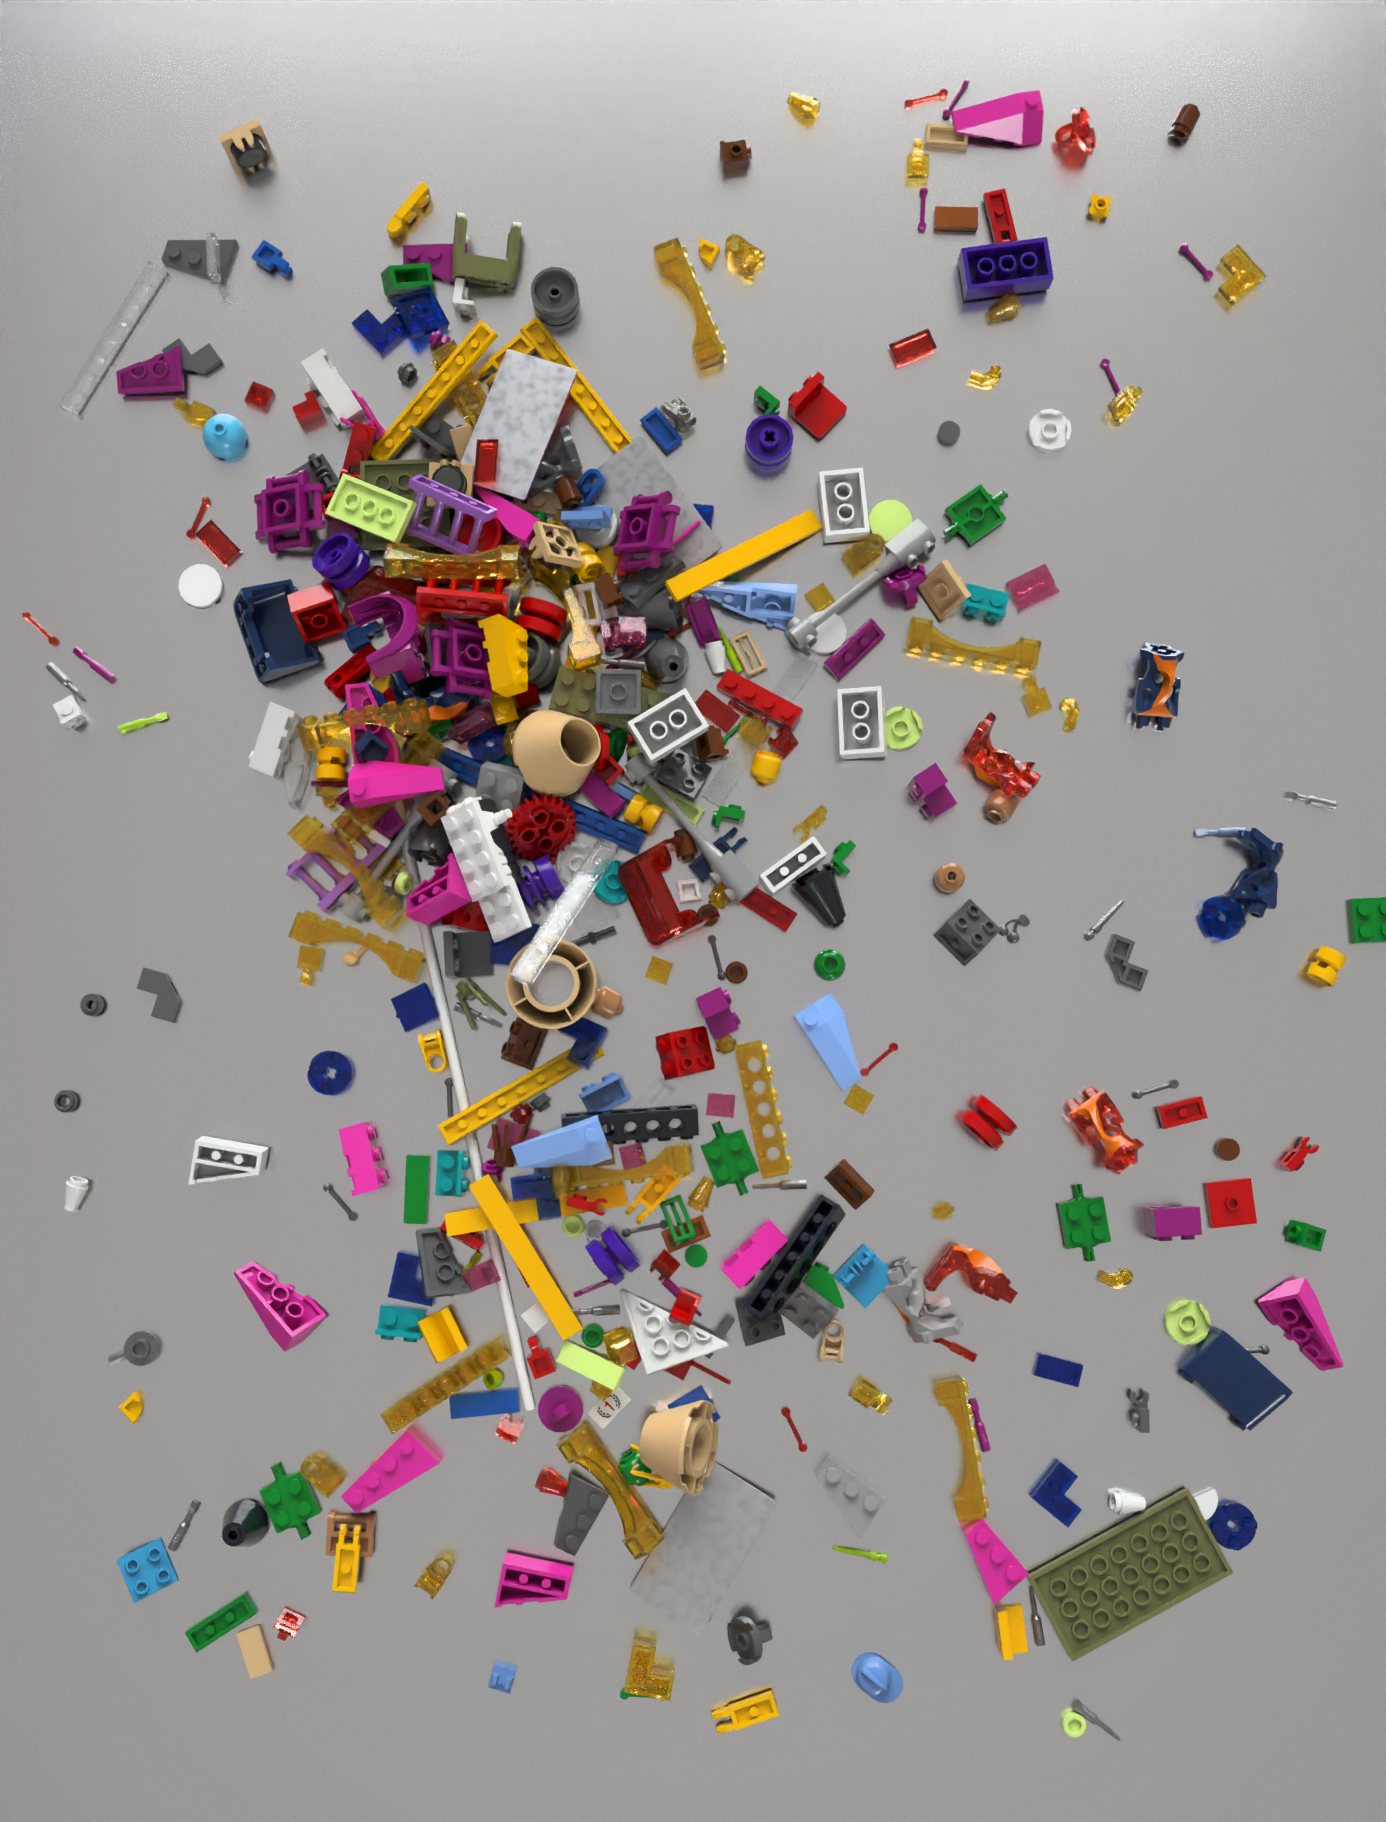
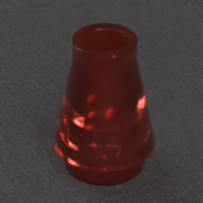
[535,1470,568,1497]

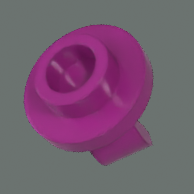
[428,329,451,353]
[481,1159,504,1182]

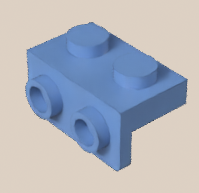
[561,506,612,530]
[579,1072,632,1112]

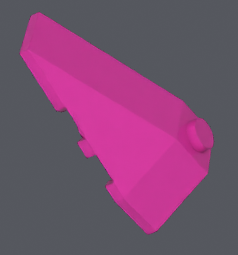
[951,90,1044,146]
[473,485,541,549]
[345,683,399,765]
[348,760,445,809]
[234,1261,327,1352]
[1258,1278,1344,1371]

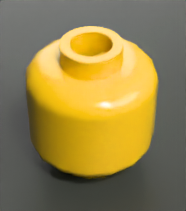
[750,750,782,783]

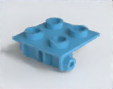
[833,1244,890,1309]
[116,1538,178,1603]

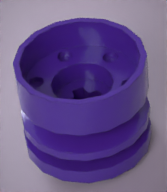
[517,854,568,913]

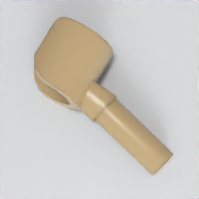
[342,942,372,967]

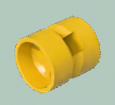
[572,542,605,583]
[315,747,346,782]
[623,793,664,833]
[1306,946,1347,987]

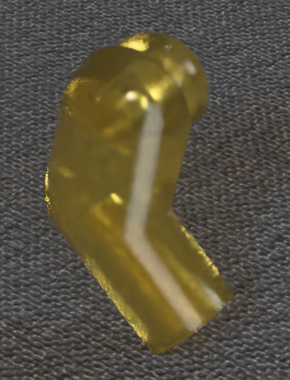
[969,365,1002,386]
[1061,697,1080,729]
[1098,1269,1133,1289]

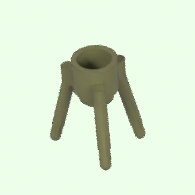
[455,977,507,1030]

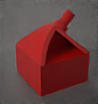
[287,578,347,643]

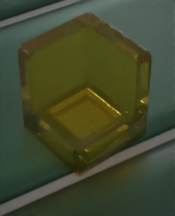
[602,1326,638,1367]

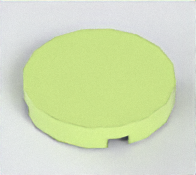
[869,500,912,544]
[885,706,923,751]
[1164,1299,1211,1346]

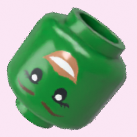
[618,1450,652,1486]

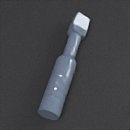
[1195,827,1246,837]

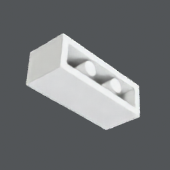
[759,836,827,896]

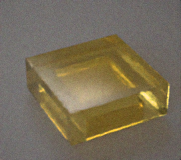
[805,583,835,612]
[645,956,673,985]
[843,1084,874,1115]

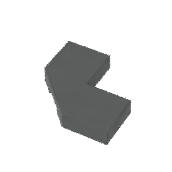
[162,338,223,375]
[1105,934,1149,991]
[136,967,181,1023]

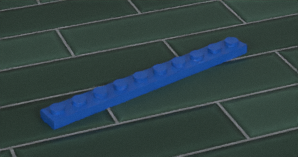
[437,746,647,853]

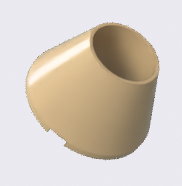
[512,710,601,798]
[505,938,597,1029]
[639,1400,718,1496]

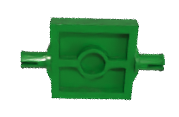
[943,484,1008,545]
[701,1121,759,1196]
[1058,1184,1111,1262]
[259,1463,321,1540]

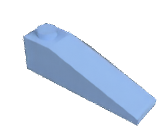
[794,993,861,1092]
[511,1115,613,1168]

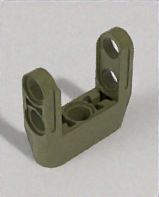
[452,212,521,288]

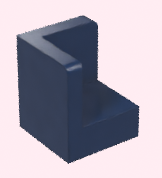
[354,730,390,762]

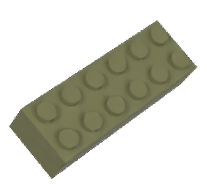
[549,666,672,734]

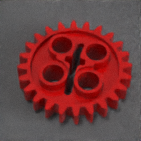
[505,793,577,861]

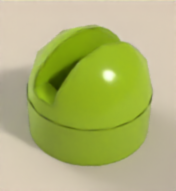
[483,1370,503,1390]

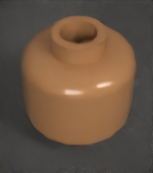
[985,789,1018,823]
[934,863,965,893]
[591,986,624,1019]

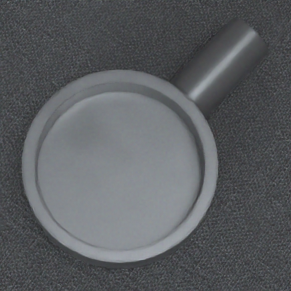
[108,1330,160,1366]

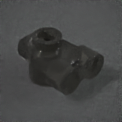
[660,397,696,433]

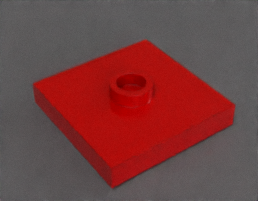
[1204,1178,1257,1228]

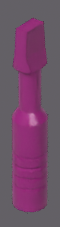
[73,646,115,683]
[661,1277,702,1317]
[969,1399,991,1452]

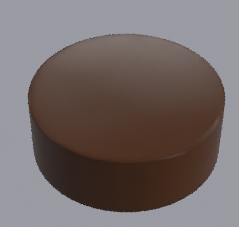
[697,904,719,927]
[725,961,748,984]
[1215,1138,1240,1161]

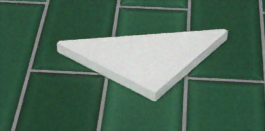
[620,1290,730,1376]

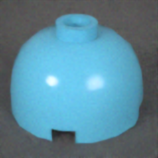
[202,414,248,460]

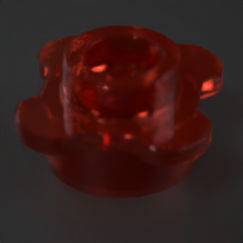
[509,1103,533,1124]

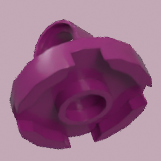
[883,565,927,607]
[538,1385,583,1432]

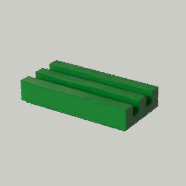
[660,1195,697,1246]

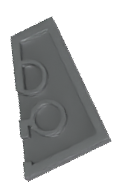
[161,239,238,282]
[553,1473,609,1556]

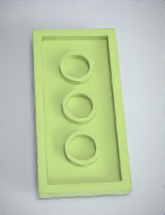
[325,473,417,545]

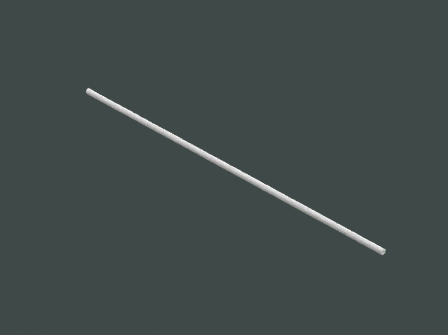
[392,800,535,1411]

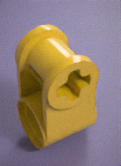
[418,1029,449,1074]

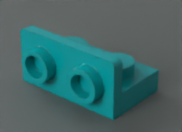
[960,583,1009,622]
[435,1150,469,1197]
[375,1304,427,1342]

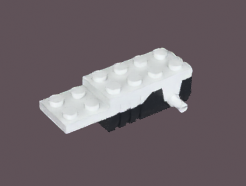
[441,797,532,943]

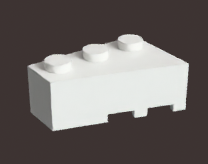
[301,348,366,430]
[248,701,304,780]
[188,1136,269,1185]

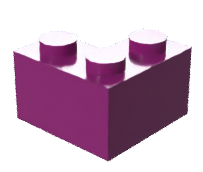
[908,763,957,821]
[696,987,741,1041]
[1143,1206,1202,1241]

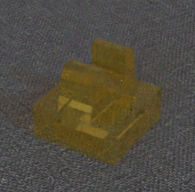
[316,786,342,807]

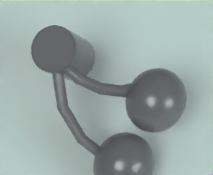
[999,914,1030,943]

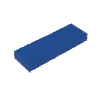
[449,1388,520,1419]

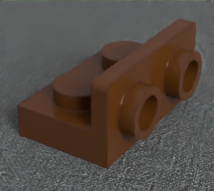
[501,1017,548,1070]

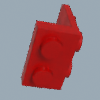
[787,371,847,438]
[441,899,490,932]
[655,1026,715,1080]

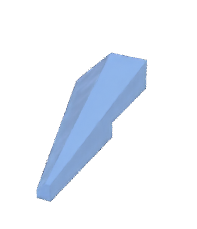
[697,581,797,634]

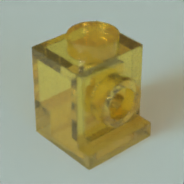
[737,716,773,750]

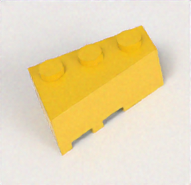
[478,614,528,698]

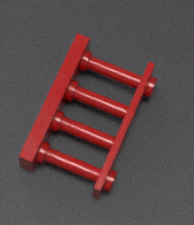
[416,560,512,618]

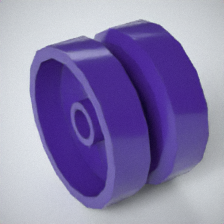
[745,414,794,471]
[312,533,370,591]
[585,1226,641,1286]

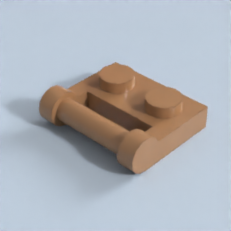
[326,1512,376,1557]

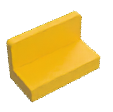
[417,1307,468,1363]
[994,1604,1028,1660]

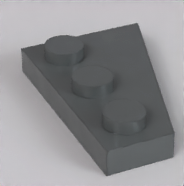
[618,553,686,610]
[416,1227,471,1299]

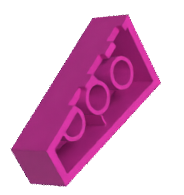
[341,1426,443,1514]

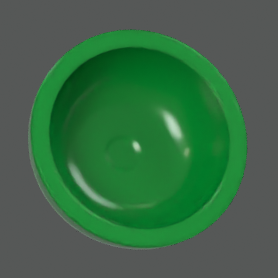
[605,729,627,761]
[813,949,846,981]

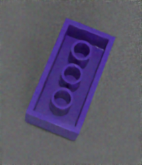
[958,237,1054,300]

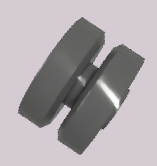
[531,267,580,325]
[527,632,561,688]

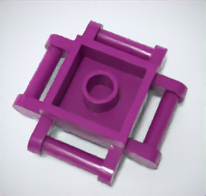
[254,470,325,554]
[613,491,681,571]
[429,617,492,699]

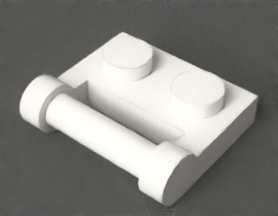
[573,582,620,630]

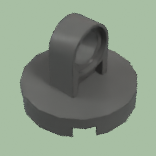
[727,1616,773,1665]

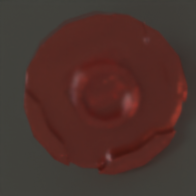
[1055,107,1096,152]

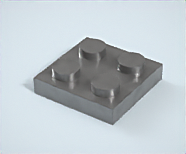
[596,669,641,716]
[779,1282,839,1339]

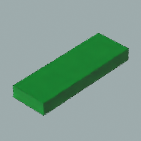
[403,1155,430,1224]
[185,1592,257,1653]

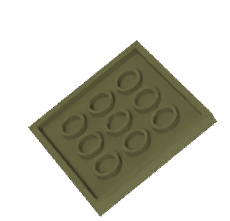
[360,458,451,550]

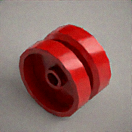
[457,514,506,562]
[514,597,568,644]
[959,1094,1017,1151]

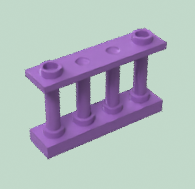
[405,474,498,563]
[285,811,388,913]

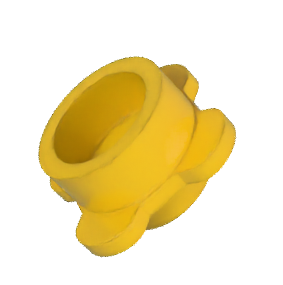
[1089,194,1112,217]

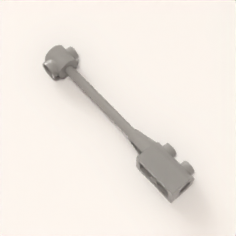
[786,519,936,649]
[624,753,759,902]
[337,758,459,922]

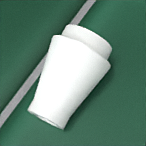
[704,641,726,674]
[64,1176,89,1212]
[1109,1491,1146,1515]

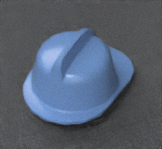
[852,1653,903,1703]

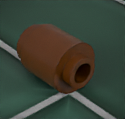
[1171,103,1201,139]
[555,475,582,510]
[673,828,699,862]

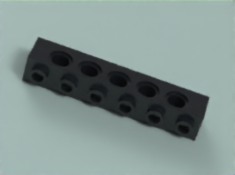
[561,1104,699,1145]
[744,1194,846,1327]

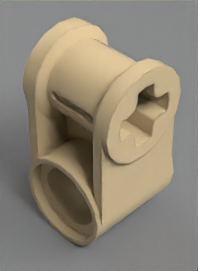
[819,1318,845,1364]

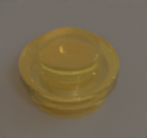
[715,1035,737,1054]
[933,1202,955,1222]

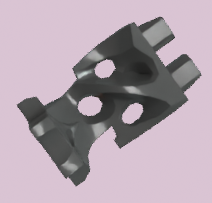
[528,425,583,498]

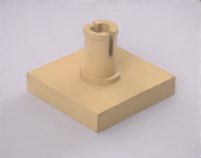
[917,560,972,621]

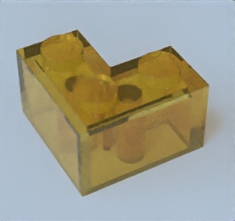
[624,1637,675,1701]

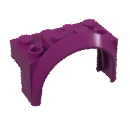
[347,591,426,685]

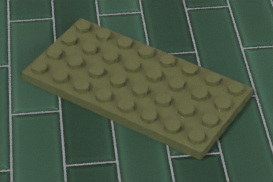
[1027,1488,1233,1662]

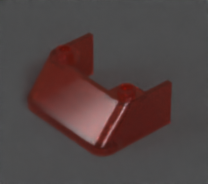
[341,565,443,656]
[618,836,720,945]

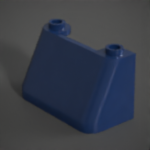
[233,579,320,683]
[1178,1326,1293,1431]

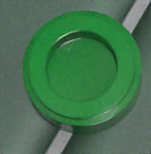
[685,1244,707,1268]

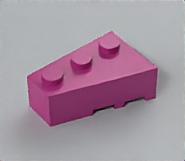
[406,853,471,925]
[339,1122,388,1196]
[720,1219,788,1289]
[962,1514,1029,1605]
[494,1552,574,1608]

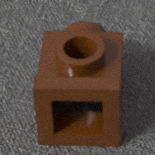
[720,140,752,172]
[594,572,625,610]
[695,726,729,761]
[416,791,453,829]

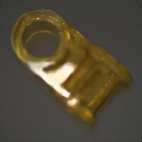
[724,234,766,276]
[842,534,885,573]
[300,1454,345,1498]
[414,1552,455,1600]

